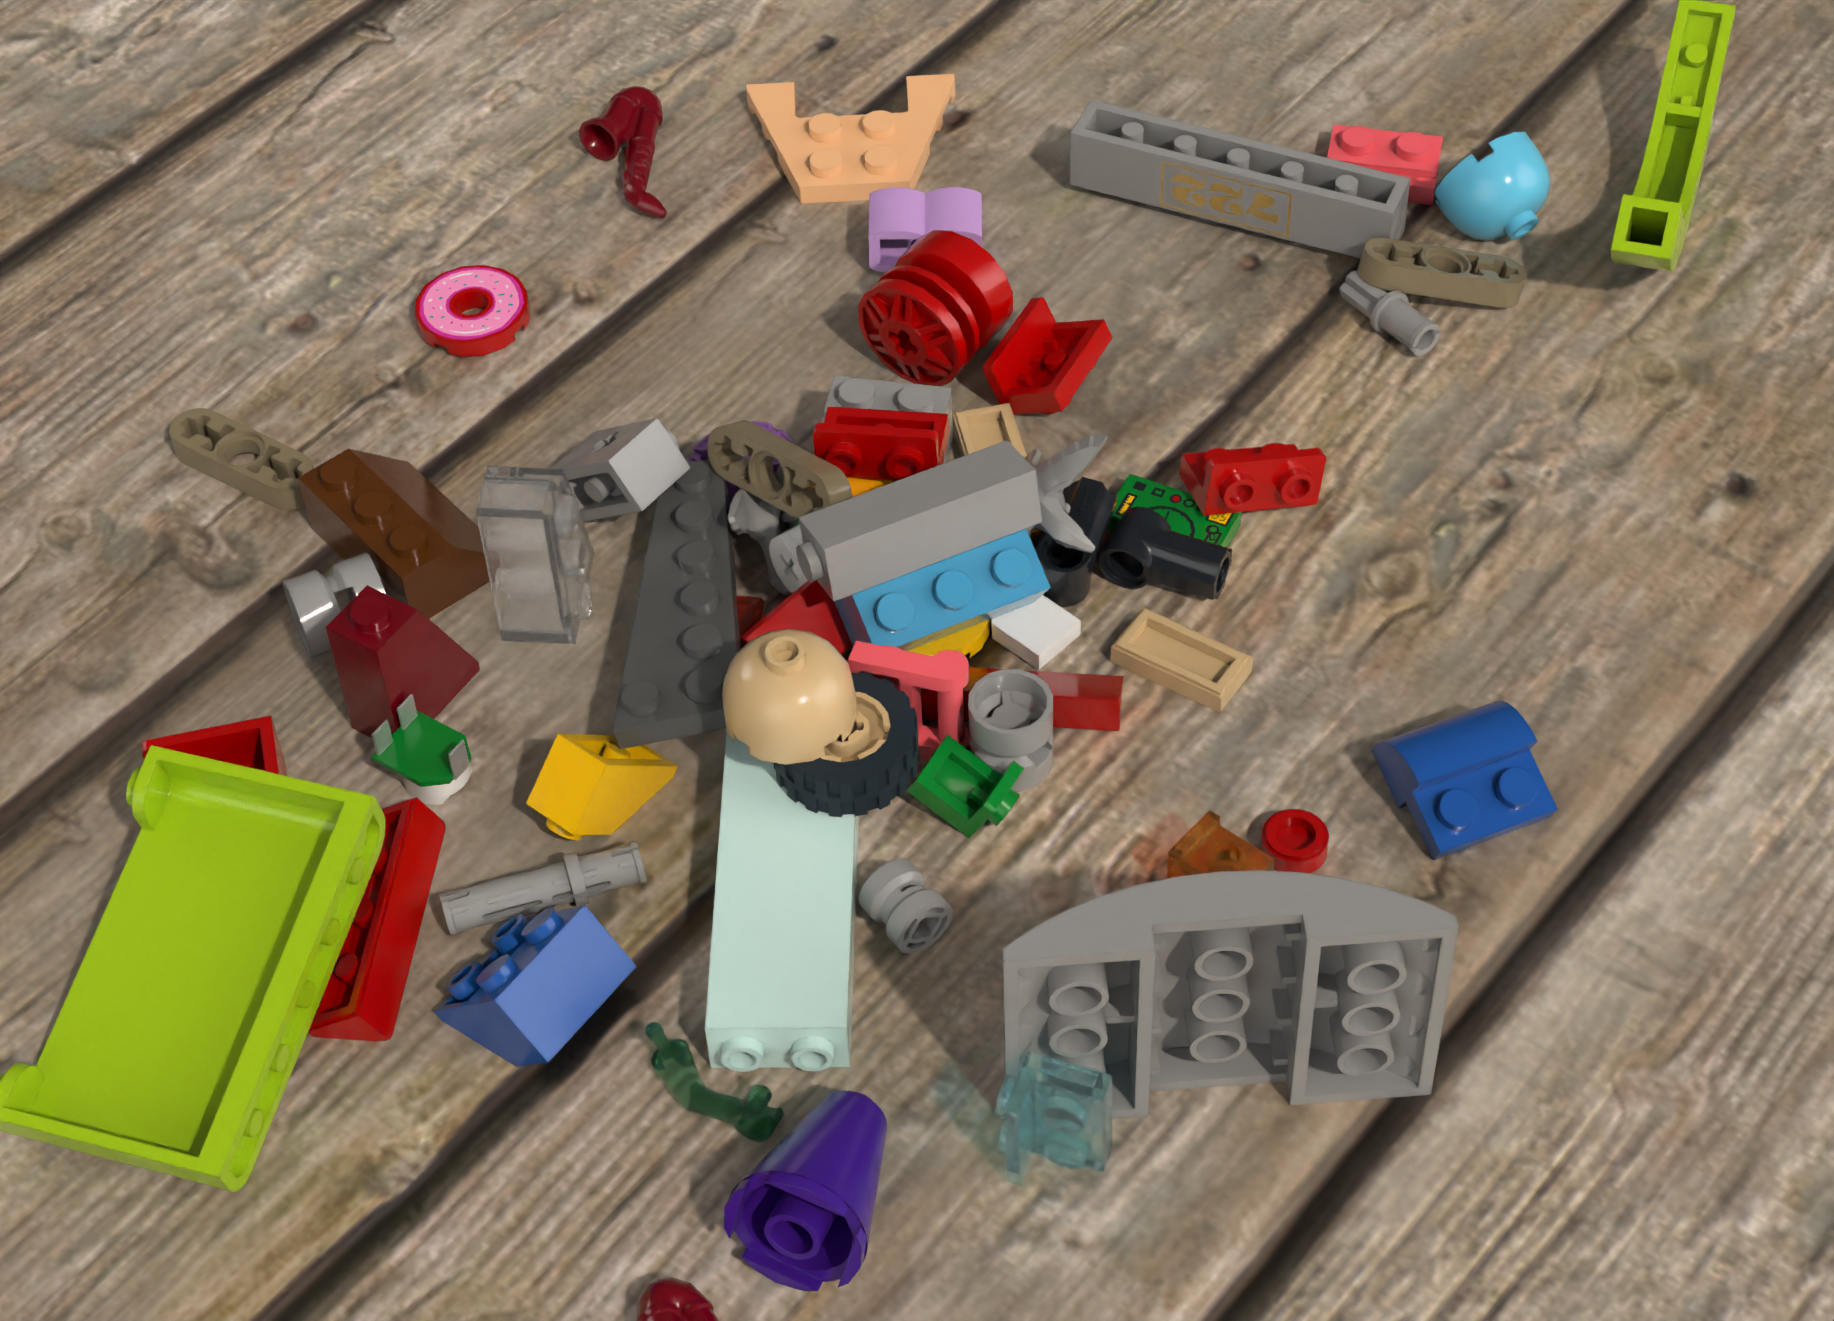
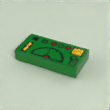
[1108,474,1241,547]

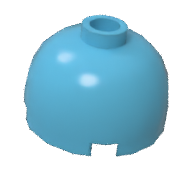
[1434,132,1551,240]

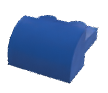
[1372,701,1558,860]

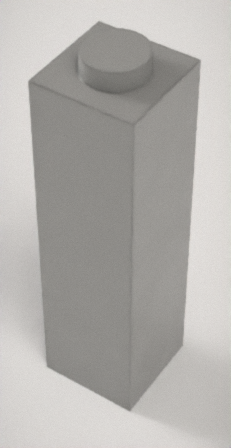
[796,440,1042,601]

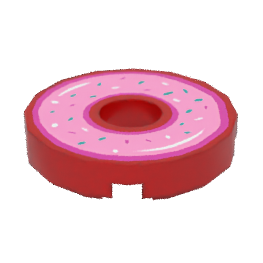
[415,265,530,357]

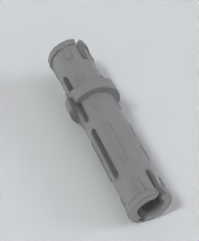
[440,841,647,936]

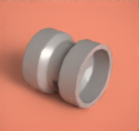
[859,858,953,954]

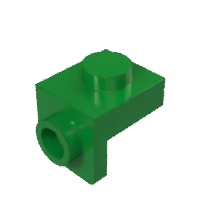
[907,735,1024,838]

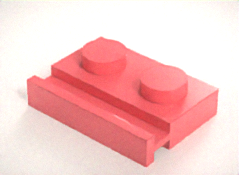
[1327,124,1443,205]

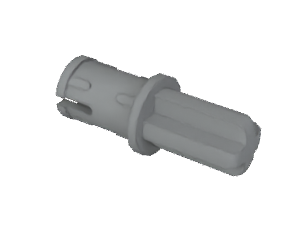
[1340,271,1441,356]

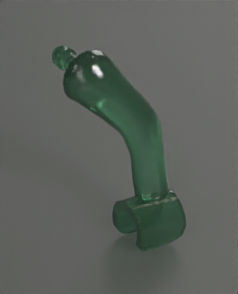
[645,1022,785,1143]

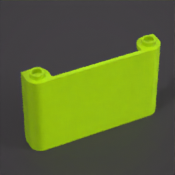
[0,745,385,1192]

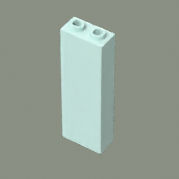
[705,730,859,1072]

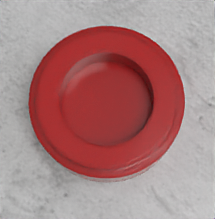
[1261,809,1329,873]

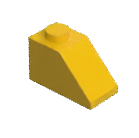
[526,733,678,841]

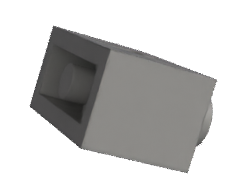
[545,418,691,522]

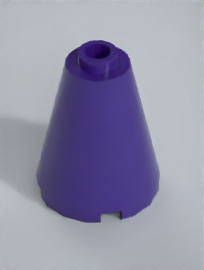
[724,1090,887,1291]

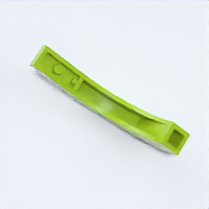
[1611,0,1736,272]

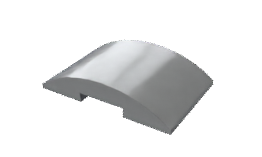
[1002,870,1459,1126]

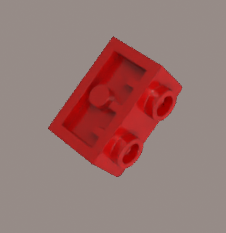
[1179,443,1326,516]

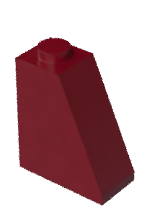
[326,585,480,738]

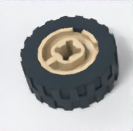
[773,671,919,817]

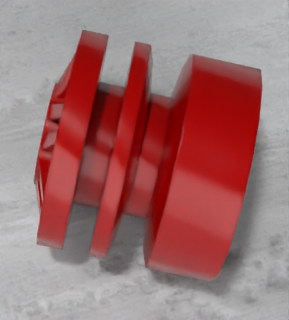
[857,230,1013,386]

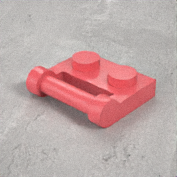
[848,641,970,759]

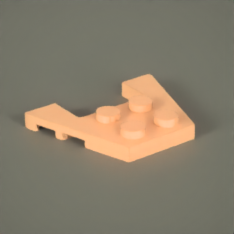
[746,74,955,204]

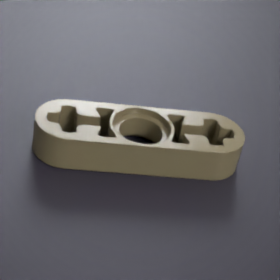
[1357,238,1527,308]
[169,408,314,510]
[707,420,852,519]

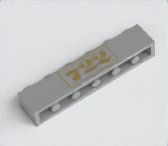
[1070,99,1410,259]

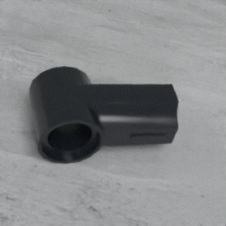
[1037,477,1117,607]
[1098,506,1232,600]

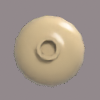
[722,629,857,765]

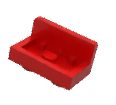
[983,297,1113,415]
[813,407,949,481]

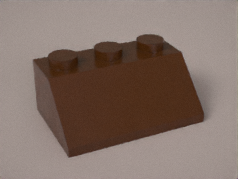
[298,449,514,619]

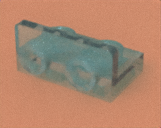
[995,1051,1112,1186]

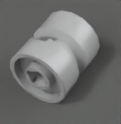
[283,552,386,658]
[968,669,1053,792]

